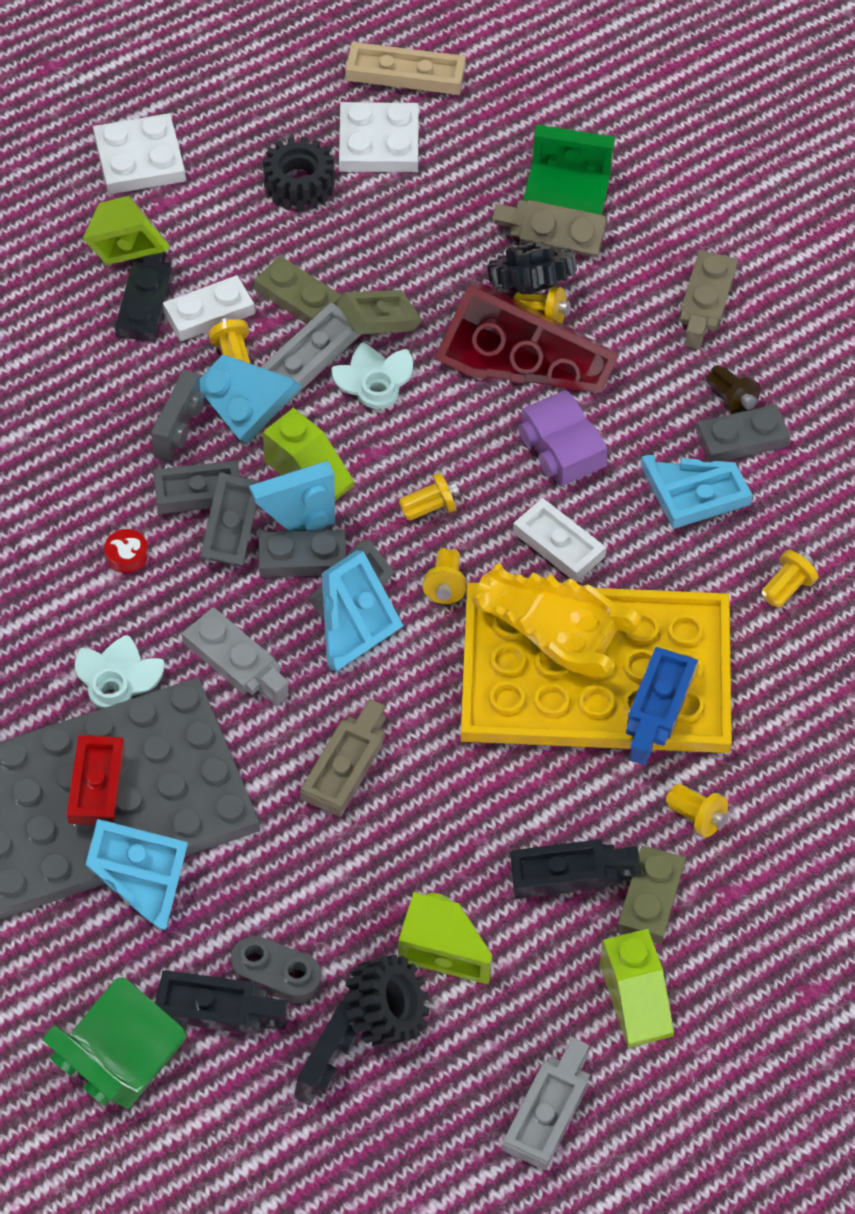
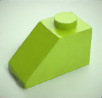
[83,196,169,265]
[263,408,354,501]
[398,892,492,985]
[600,929,674,1048]

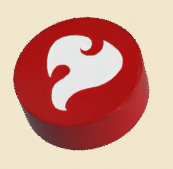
[104,529,148,573]

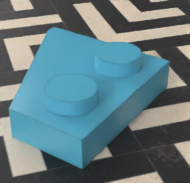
[199,354,303,443]
[640,455,753,529]
[249,461,335,531]
[321,551,404,671]
[85,819,188,930]

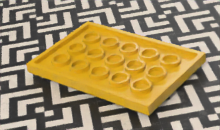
[461,582,732,753]

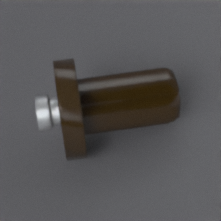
[706,365,761,414]

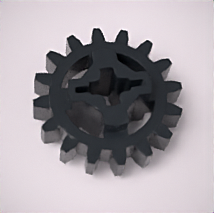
[487,242,577,295]

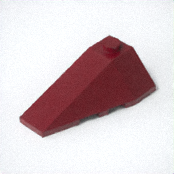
[434,279,619,393]

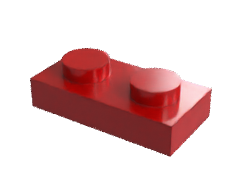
[67,735,125,825]

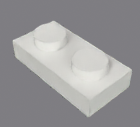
[163,275,255,342]
[513,498,606,582]

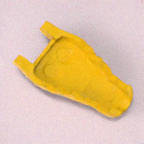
[472,563,641,677]

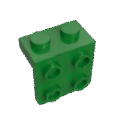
[523,124,615,215]
[42,977,187,1109]

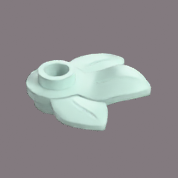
[332,343,413,409]
[75,635,164,709]

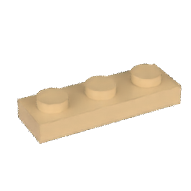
[345,42,466,95]

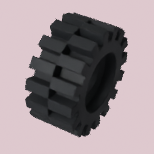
[263,136,335,211]
[344,955,430,1047]

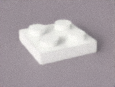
[339,102,418,172]
[93,113,186,195]

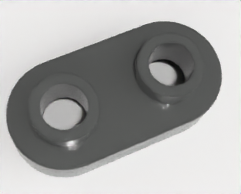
[231,936,321,1004]

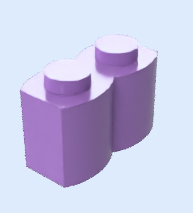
[518,390,607,486]

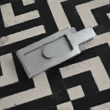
[182,607,289,706]
[502,1037,590,1171]

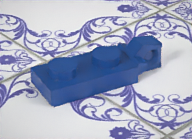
[626,646,698,766]

